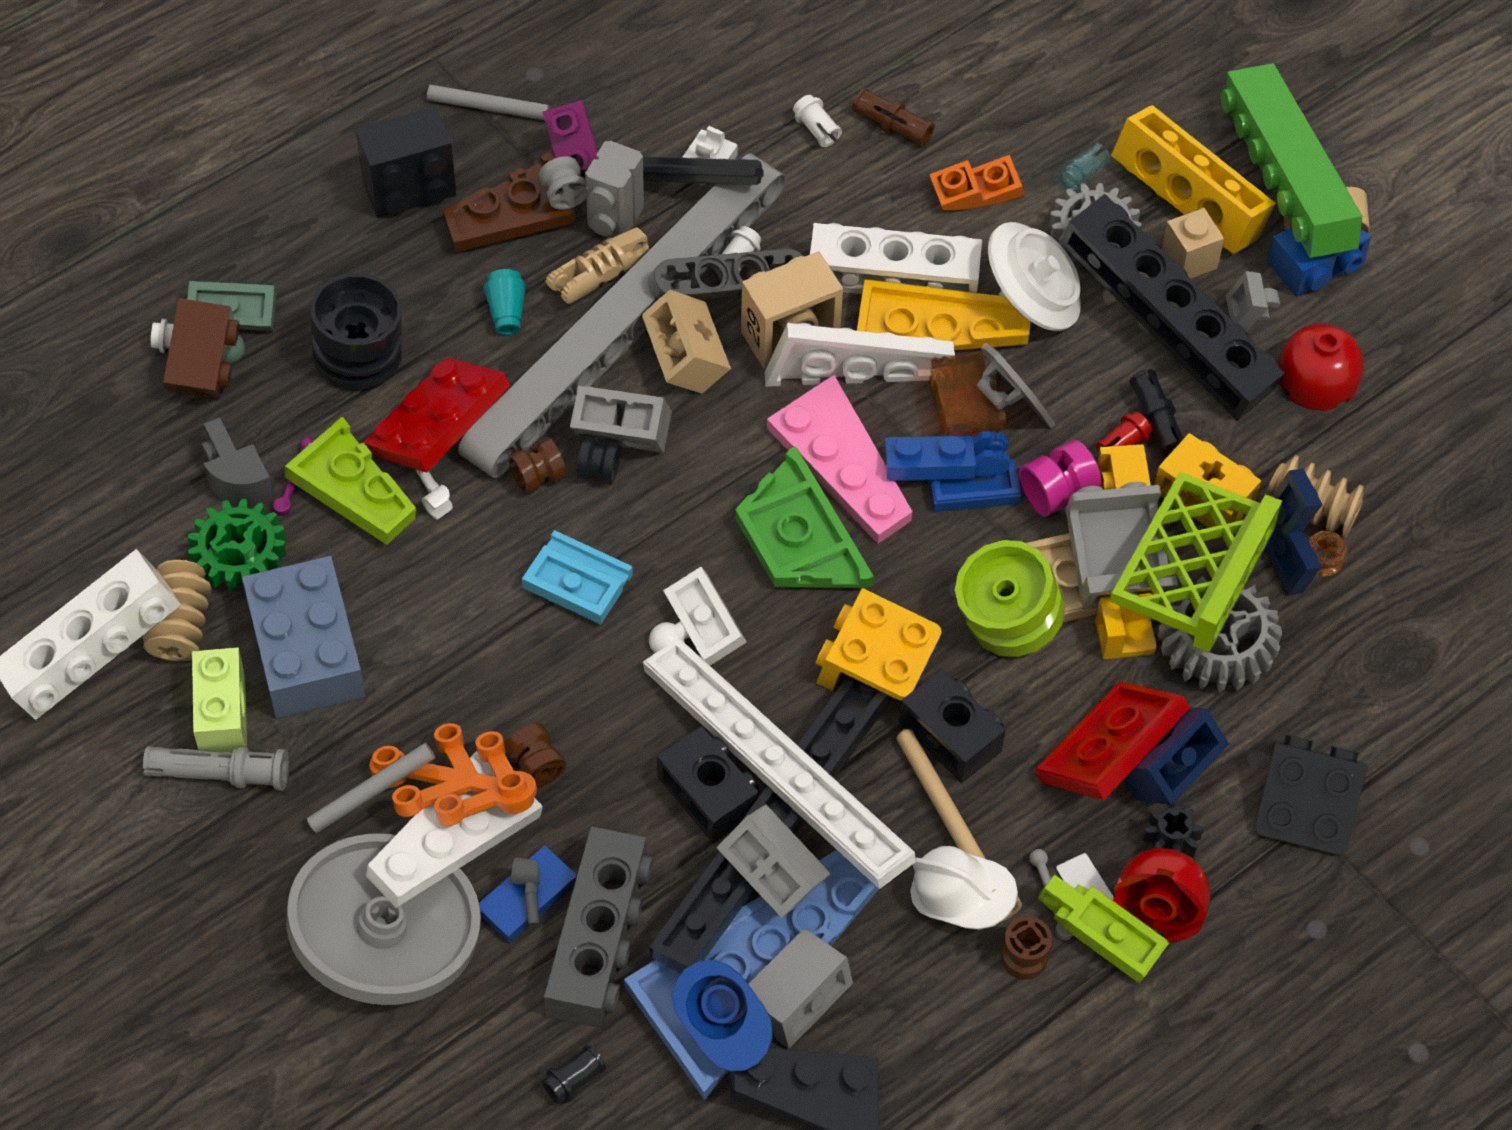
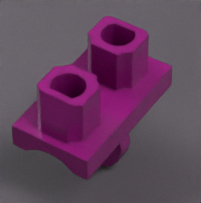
[542,100,598,178]

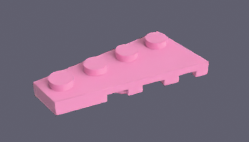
[767,375,912,544]

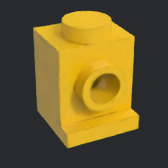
[1097,445,1151,490]

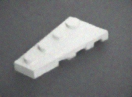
[764,323,955,387]

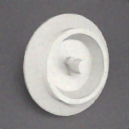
[988,222,1081,331]

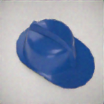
[673,960,773,1071]

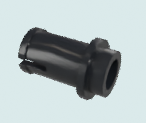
[541,1044,606,1104]

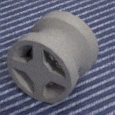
[539,157,587,210]

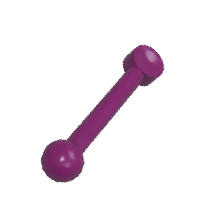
[273,437,314,517]

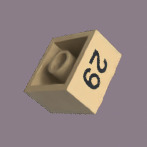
[741,251,843,369]

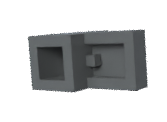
[201,417,275,508]

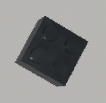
[355,106,457,218]

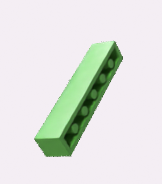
[1221,63,1363,258]

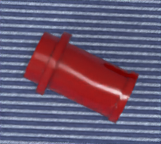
[1096,412,1152,453]

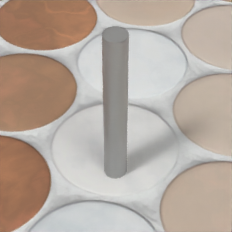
[427,84,550,121]
[307,742,435,834]

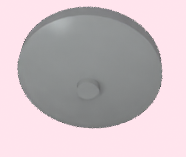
[286,834,481,1005]

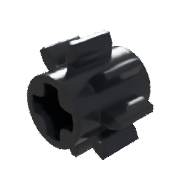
[1143,803,1204,858]

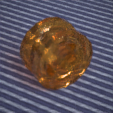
[1309,531,1347,576]

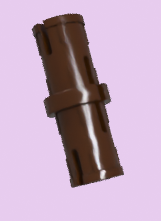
[852,87,935,147]

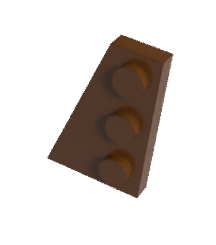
[443,150,576,253]

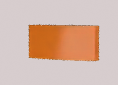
[929,155,1025,210]

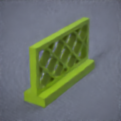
[1110,472,1282,653]

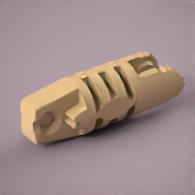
[545,227,649,305]

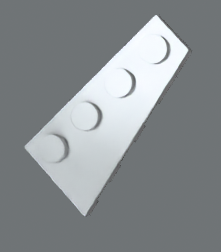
[366,751,543,908]

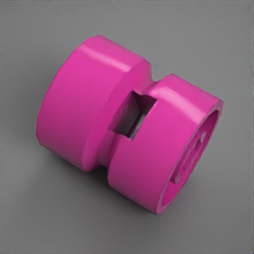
[1018,439,1102,517]

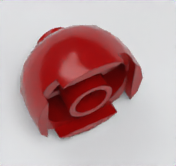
[1277,323,1364,411]
[1113,847,1210,942]

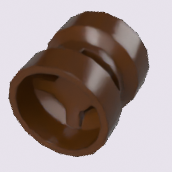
[508,438,567,495]
[505,723,566,788]
[1001,916,1053,980]

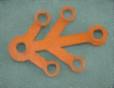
[369,723,537,826]

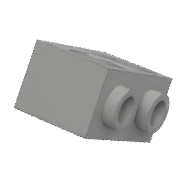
[570,385,672,453]

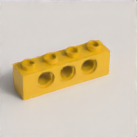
[1111,105,1276,255]

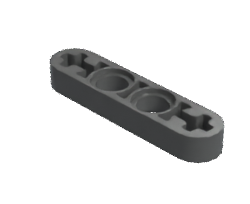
[648,249,803,300]

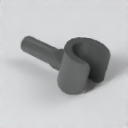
[511,857,540,926]

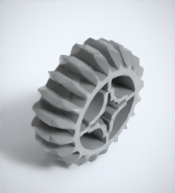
[1158,576,1282,693]

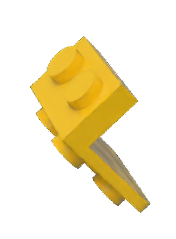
[815,588,941,701]

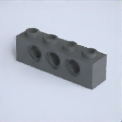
[544,826,654,1028]

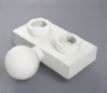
[649,567,747,666]

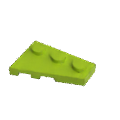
[285,417,416,545]

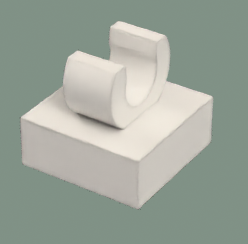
[683,126,738,159]

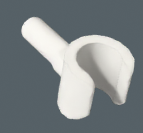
[416,470,453,520]

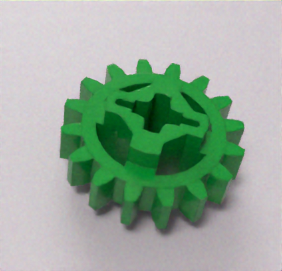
[188,499,287,592]

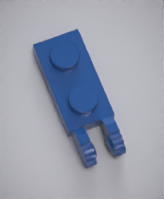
[885,431,1011,481]

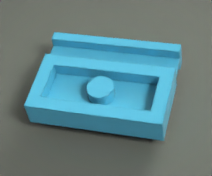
[522,530,633,625]

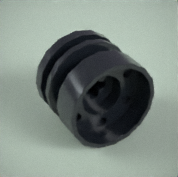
[311,273,402,389]

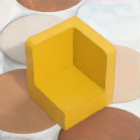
[1095,593,1157,660]

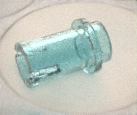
[1059,143,1111,190]

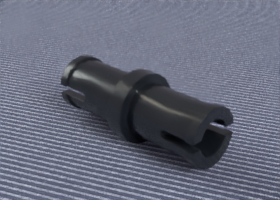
[1129,369,1184,456]

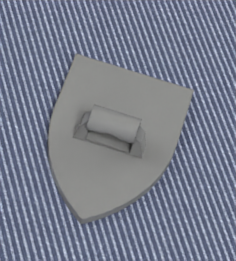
[977,343,1055,429]

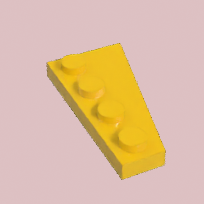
[857,279,1031,350]

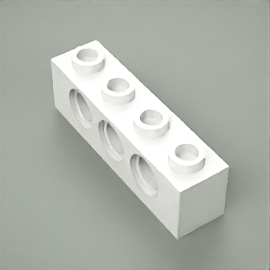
[810,223,982,294]
[0,549,181,720]

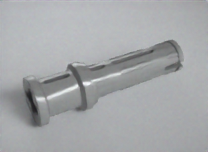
[143,746,289,791]

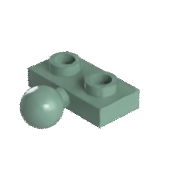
[187,281,277,363]

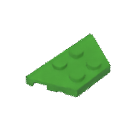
[735,446,874,588]

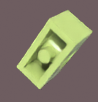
[192,647,247,752]

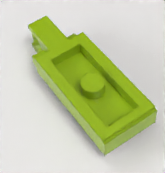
[1038,875,1169,984]

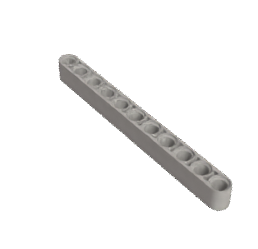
[458,153,786,478]

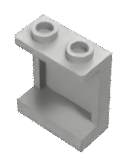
[1066,482,1179,609]

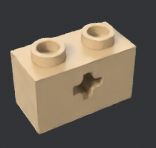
[642,290,731,394]

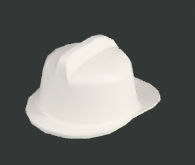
[910,846,1018,930]

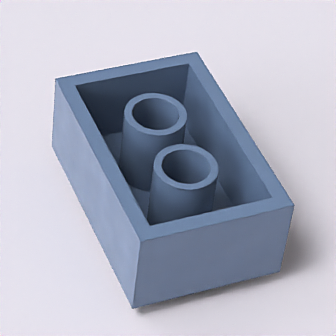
[242,556,366,718]

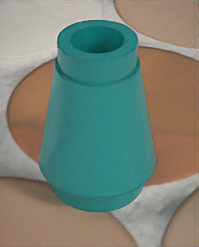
[483,269,526,336]

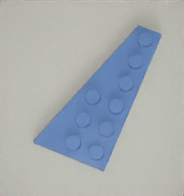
[624,850,879,1100]

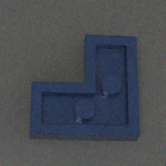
[1264,469,1322,595]

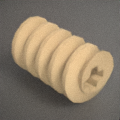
[1265,455,1364,539]
[143,560,212,661]

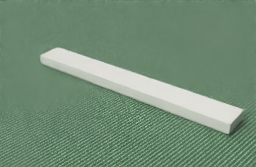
[643,639,916,889]

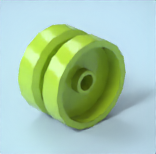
[955,540,1066,657]

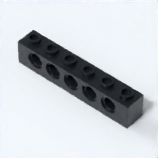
[1060,194,1285,421]

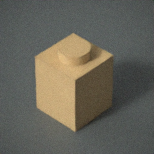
[1161,208,1224,279]

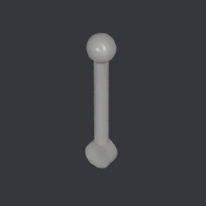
[1029,849,1073,941]

